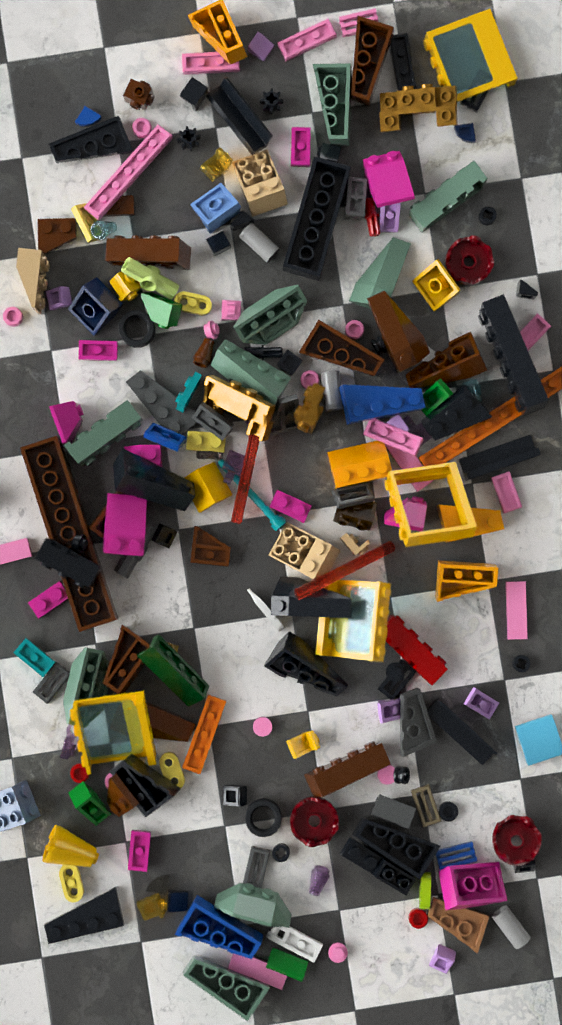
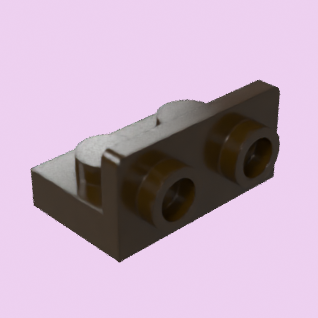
[333,494,377,531]

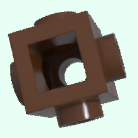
[123,79,154,111]

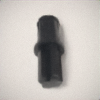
[244,345,283,360]

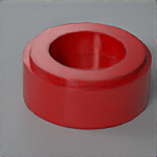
[408,908,428,929]

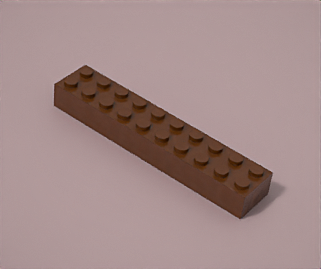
[20,436,118,632]

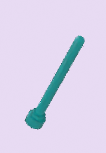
[218,459,287,531]

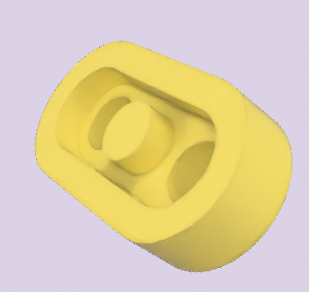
[174,291,212,316]
[159,752,185,788]
[59,865,84,902]

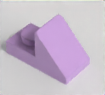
[379,202,401,232]
[463,687,499,720]
[377,698,400,723]

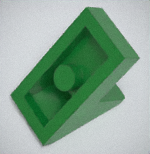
[421,379,453,416]

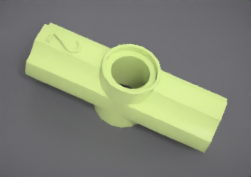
[121,257,179,299]

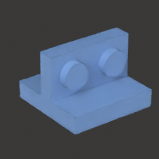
[190,183,241,234]

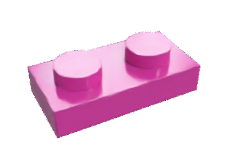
[291,127,311,167]
[78,340,118,361]
[269,490,312,523]
[28,581,68,619]
[128,830,151,872]

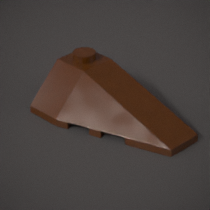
[366,291,430,372]
[110,692,196,742]

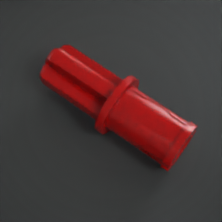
[364,198,380,237]

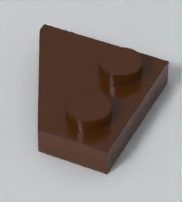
[37,218,77,254]
[190,526,231,567]
[107,774,139,817]

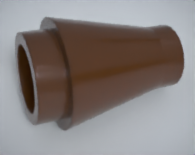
[193,338,215,368]

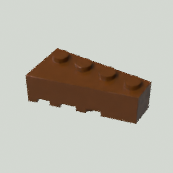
[105,235,191,270]

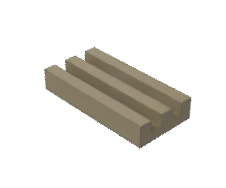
[411,784,442,828]

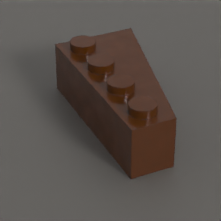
[351,15,394,106]
[299,320,385,377]
[304,741,391,797]

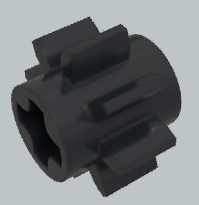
[260,88,284,114]
[177,126,201,152]

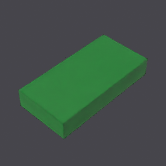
[265,948,308,982]

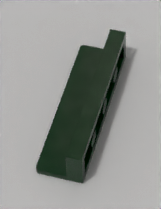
[138,635,209,706]

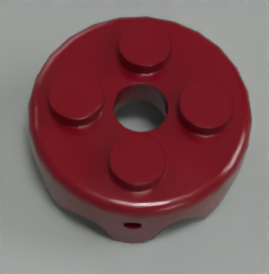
[445,236,494,286]
[290,796,339,847]
[492,815,541,866]

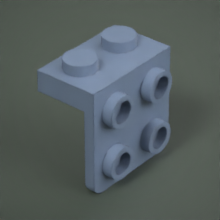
[0,780,41,832]

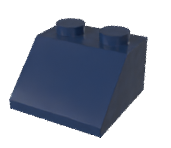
[68,277,123,336]

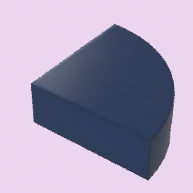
[454,123,476,143]

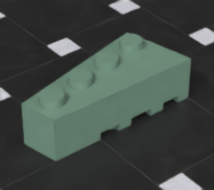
[313,63,352,146]
[409,161,488,232]
[211,339,291,405]
[64,400,143,467]
[183,955,270,1021]

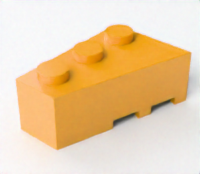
[188,0,247,65]
[437,505,504,543]
[435,560,498,602]

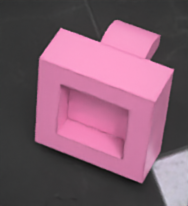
[221,300,241,321]

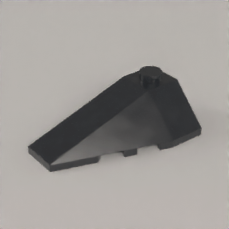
[271,577,352,618]
[264,631,348,696]

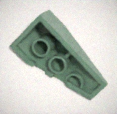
[349,237,411,310]

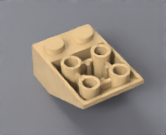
[232,150,288,217]
[16,248,50,315]
[269,522,340,584]

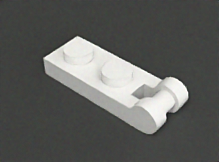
[266,927,323,963]

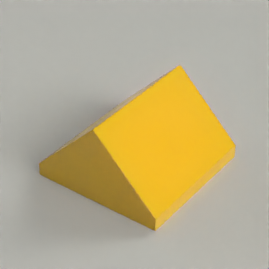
[412,259,460,311]
[184,461,233,513]

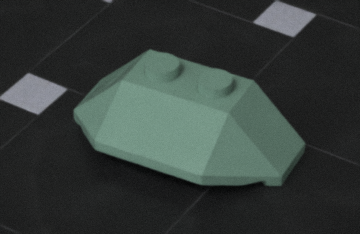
[233,285,307,345]
[63,647,109,727]
[214,883,292,928]

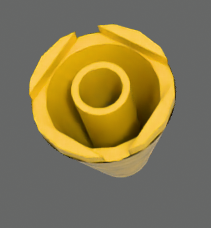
[42,825,99,867]

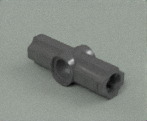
[114,523,157,579]

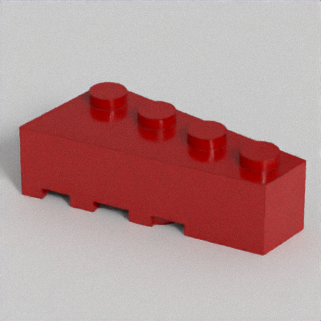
[386,615,448,686]

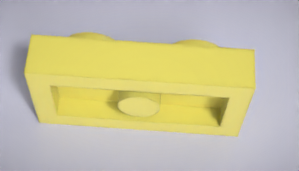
[71,203,105,243]
[186,431,226,453]

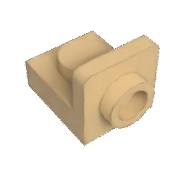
[340,533,370,556]

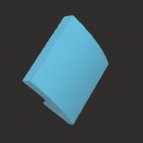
[515,714,562,766]

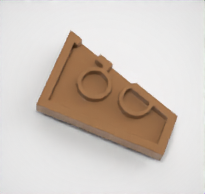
[427,897,489,954]

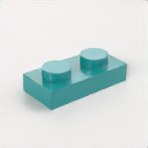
[175,371,202,413]
[14,638,56,677]

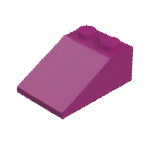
[363,151,415,208]
[102,493,147,556]
[438,862,507,910]

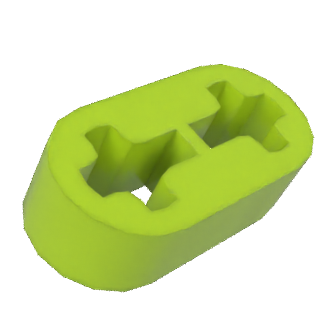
[419,872,431,909]

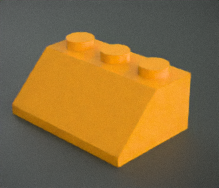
[327,441,392,489]

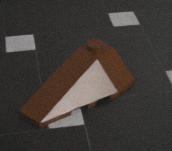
[405,332,487,388]

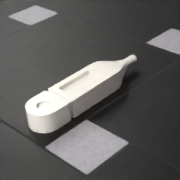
[247,588,285,632]

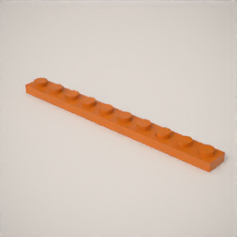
[418,367,562,466]

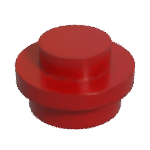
[70,763,90,783]

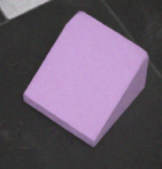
[248,32,274,61]
[46,286,72,310]
[386,414,409,432]
[429,944,456,974]

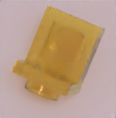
[200,148,233,182]
[137,893,167,921]

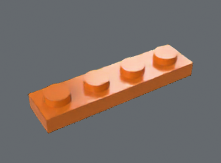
[182,694,226,774]

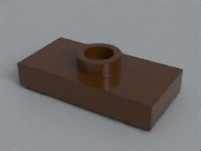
[103,195,135,217]

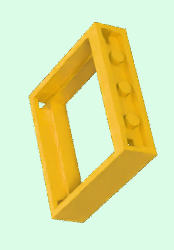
[385,462,477,547]

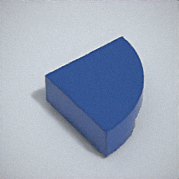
[75,106,102,126]

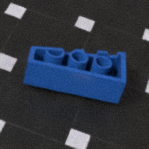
[339,384,425,425]
[175,895,263,959]

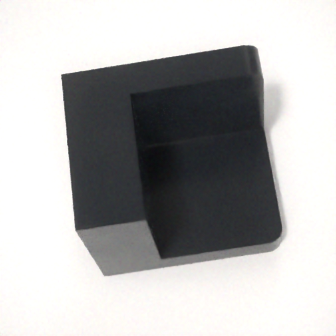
[180,77,208,111]

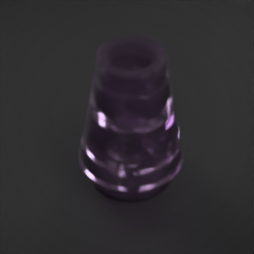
[309,865,330,896]

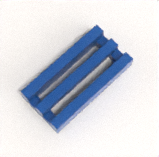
[143,423,187,452]
[436,841,477,870]

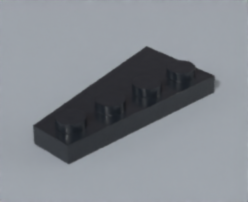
[49,116,134,163]
[44,887,125,944]

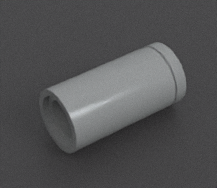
[239,223,280,263]
[321,370,343,412]
[492,905,531,949]

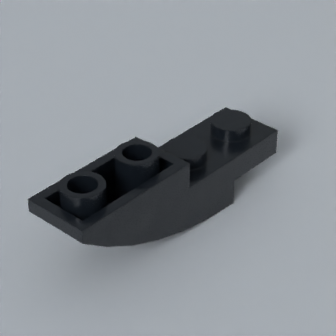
[340,837,417,895]

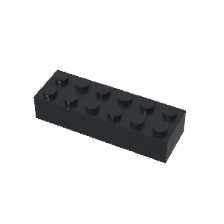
[283,156,351,281]
[478,294,549,416]

